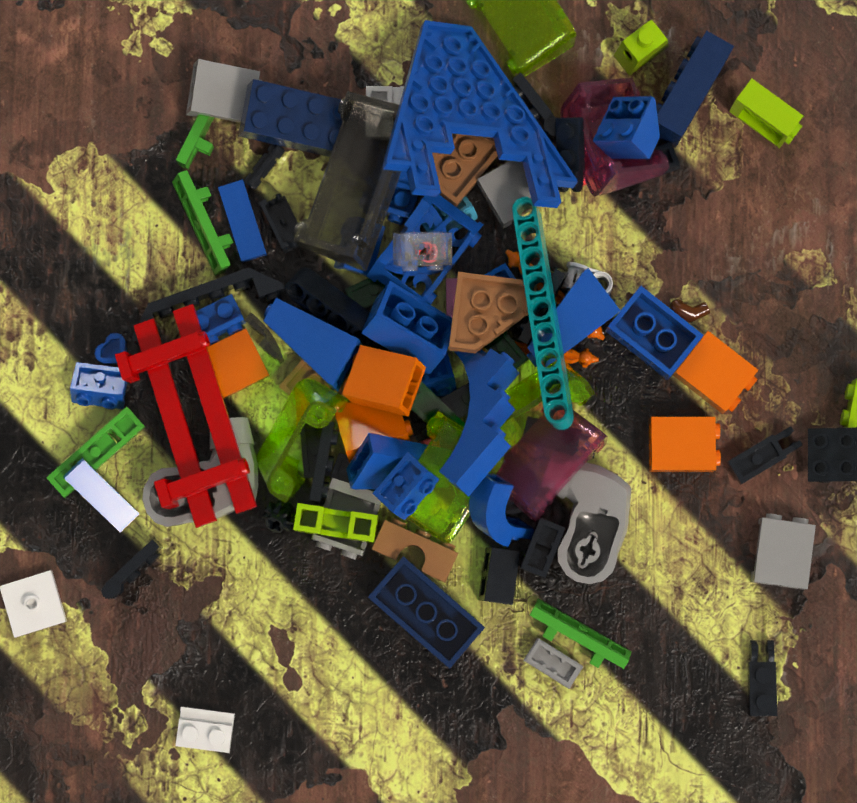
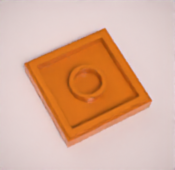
[207,328,270,399]

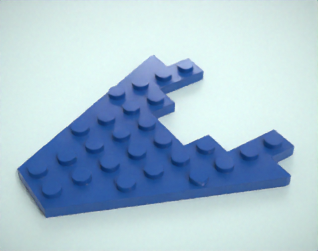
[382,20,578,208]

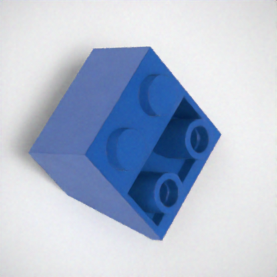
[593,96,660,159]

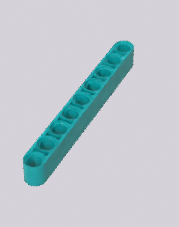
[512,197,574,430]

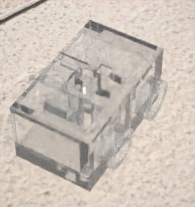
[393,231,452,271]

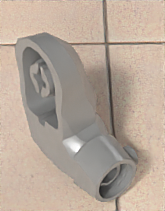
[142,417,258,527]
[540,451,631,584]

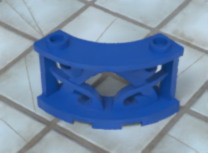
[367,191,484,305]

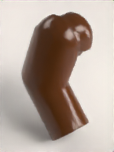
[670,299,710,323]

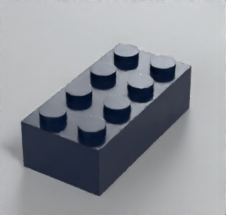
[656,30,734,148]
[238,79,356,159]
[368,556,485,669]

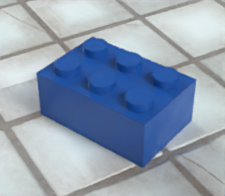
[362,281,452,374]
[605,286,704,380]

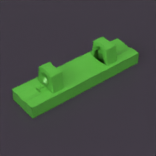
[176,115,215,170]
[172,170,233,276]
[46,407,146,498]
[530,599,632,669]

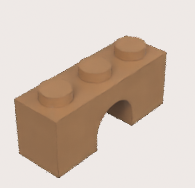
[372,518,458,583]

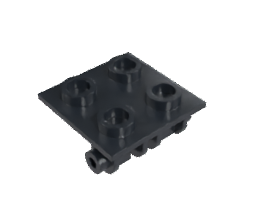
[808,427,857,483]

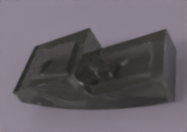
[244,313,284,364]

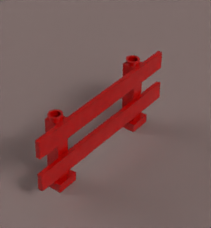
[115,304,257,528]

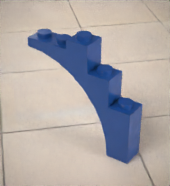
[439,349,520,497]

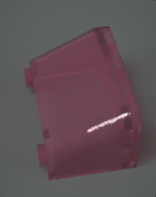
[560,78,669,196]
[489,408,608,523]

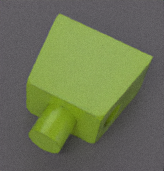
[614,20,669,76]

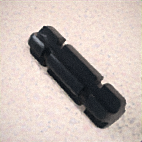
[244,144,285,189]

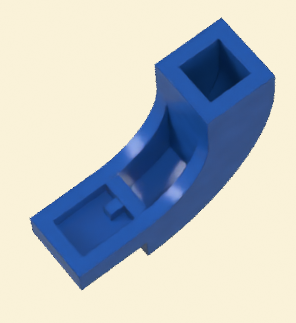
[469,473,535,547]

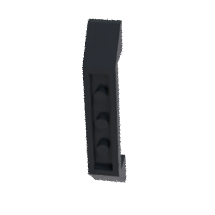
[132,267,285,345]

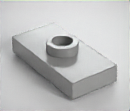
[523,638,583,689]

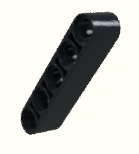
[285,267,392,352]

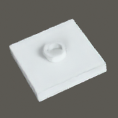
[0,570,67,638]

